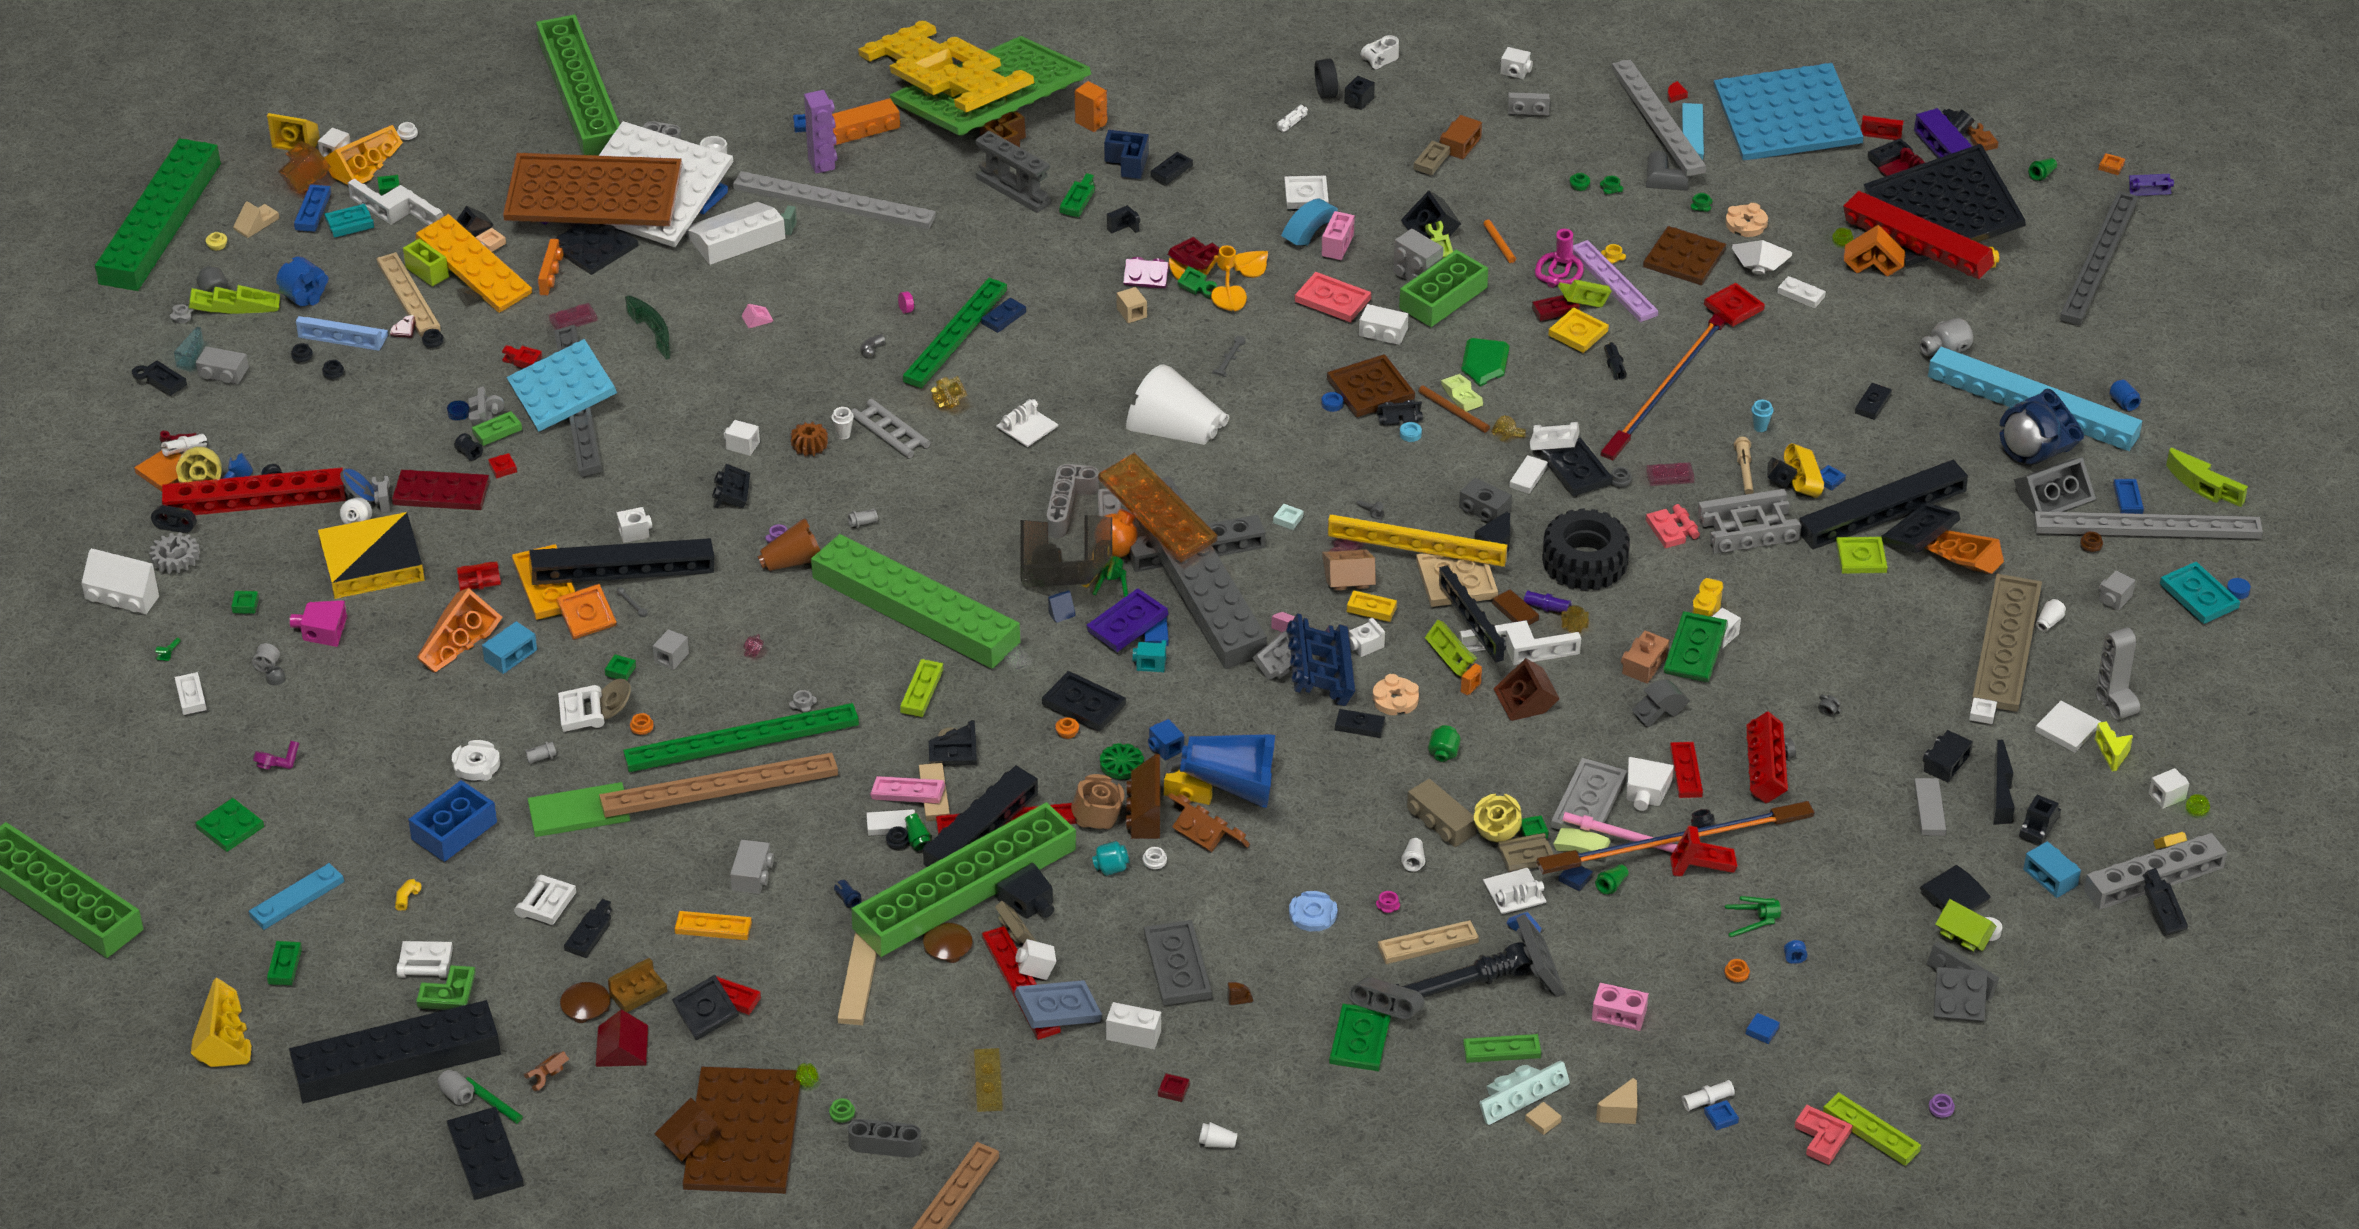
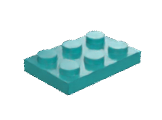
[2160,562,2241,624]

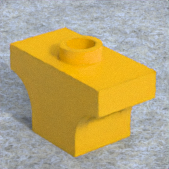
[1164,770,1212,805]

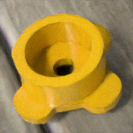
[1601,244,1626,264]

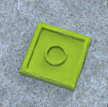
[1836,537,1888,574]

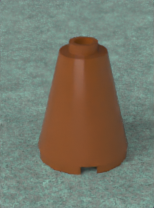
[757,518,820,571]

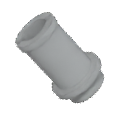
[848,508,878,529]
[525,741,557,764]

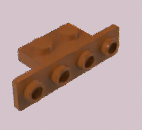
[1168,793,1250,852]

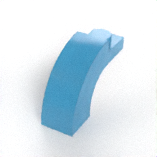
[1281,198,1338,245]

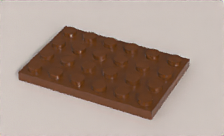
[683,1066,802,1194]

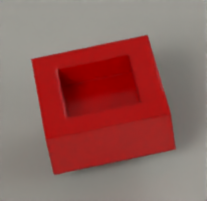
[488,453,517,479]

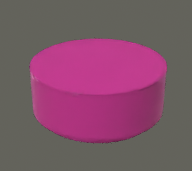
[898,291,914,314]

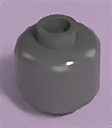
[196,266,228,293]

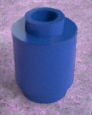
[2109,380,2141,411]

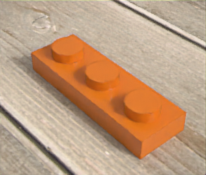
[538,239,563,295]

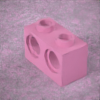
[1322,211,1355,260]
[1592,983,1649,1031]

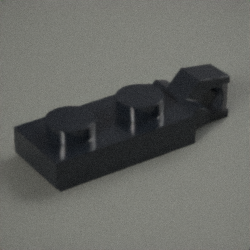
[2143,868,2188,936]
[564,899,612,958]

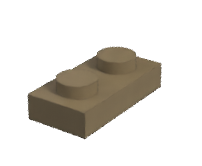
[1414,141,1450,175]
[995,901,1037,944]

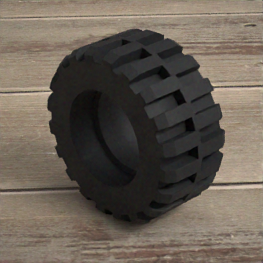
[1542,508,1630,591]

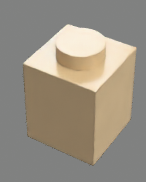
[1117,287,1147,323]

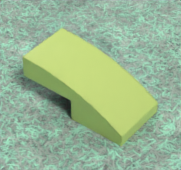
[1441,374,1483,411]
[1554,828,1610,853]

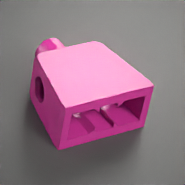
[290,600,347,647]

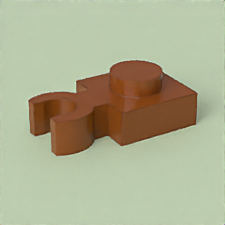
[1967,123,1999,151]

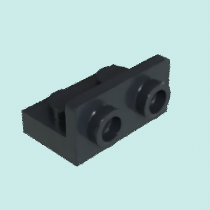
[712,464,750,508]

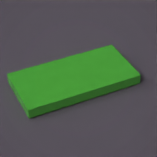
[528,782,630,837]

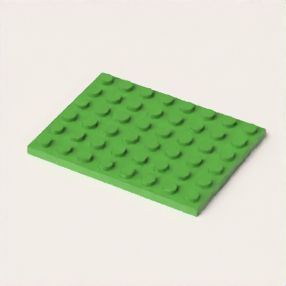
[890,36,1091,135]

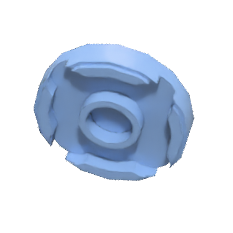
[1289,891,1337,932]

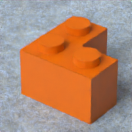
[1844,225,1905,276]

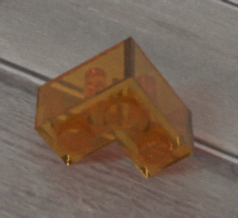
[278,141,331,194]

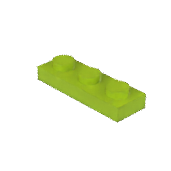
[900,659,943,717]

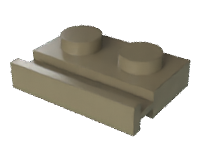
[1498,833,1554,873]

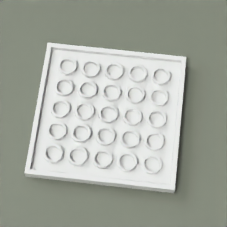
[599,121,733,247]

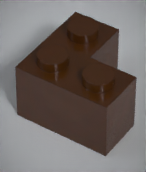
[979,111,1026,157]

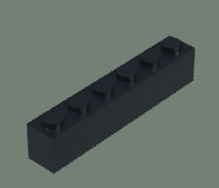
[923,765,1038,867]

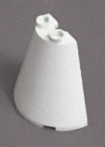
[1126,364,1229,445]

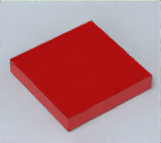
[1704,283,1765,326]

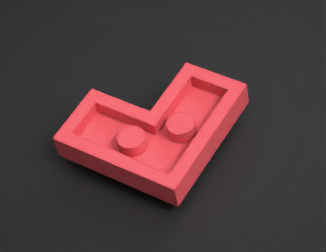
[1794,1105,1853,1165]

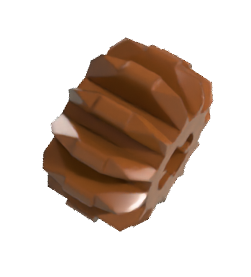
[791,421,828,457]

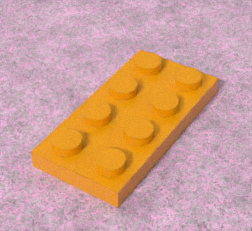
[512,544,575,620]

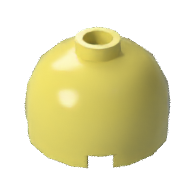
[176,447,222,483]
[1474,794,1522,842]

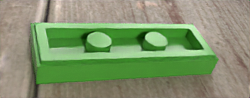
[1463,1034,1541,1063]

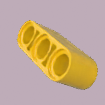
[1783,443,1824,498]

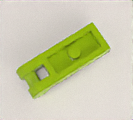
[1425,620,1477,677]

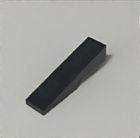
[1993,739,2015,825]

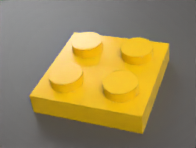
[1548,308,1609,353]

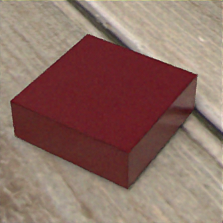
[1158,1073,1190,1102]

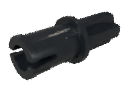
[1604,342,1627,380]

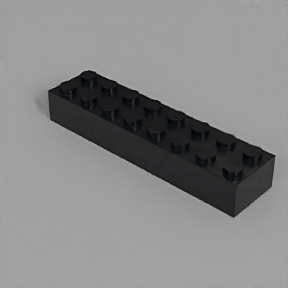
[289,1000,501,1104]

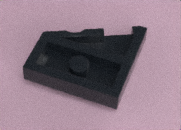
[928,720,977,766]

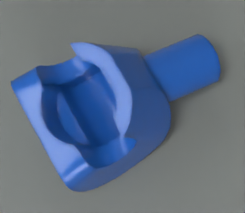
[222,453,253,479]

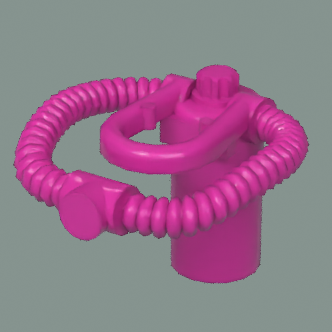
[1535,229,1584,288]

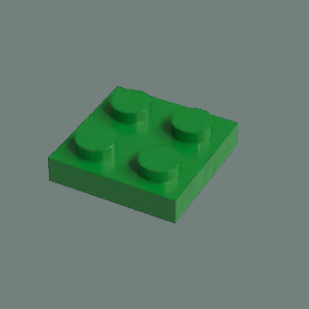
[195,798,264,852]

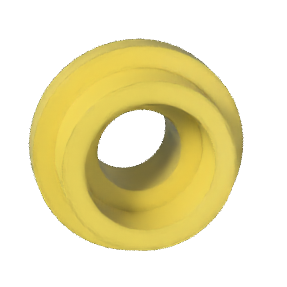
[206,232,227,251]

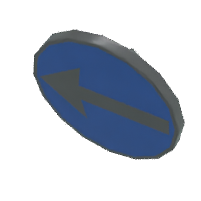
[340,468,375,504]

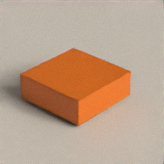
[2098,153,2125,175]
[1461,663,1482,695]

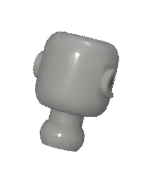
[1919,318,1973,356]

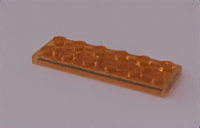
[1098,452,1217,563]

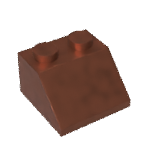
[1493,658,1560,721]

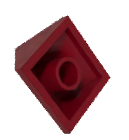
[596,1009,648,1067]

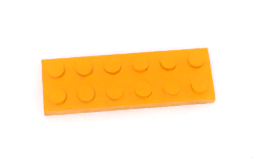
[416,214,532,313]

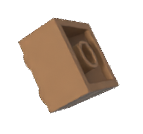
[1322,549,1376,590]

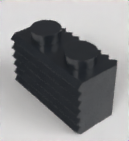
[1923,730,1973,783]

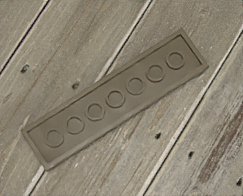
[1971,574,2042,712]

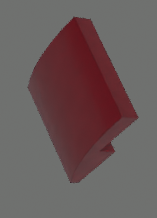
[1167,237,1220,270]

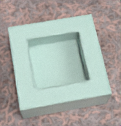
[1273,504,1304,530]

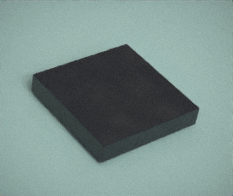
[672,975,740,1040]

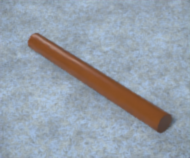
[1418,385,1490,433]

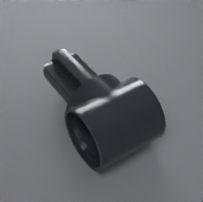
[1942,109,1975,135]

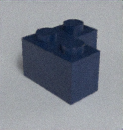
[1104,130,1149,179]

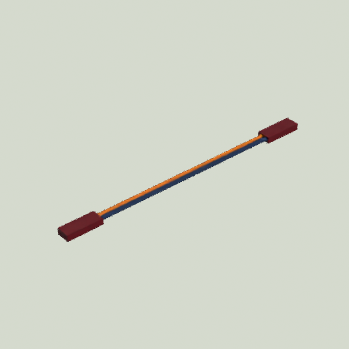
[1600,314,1727,461]

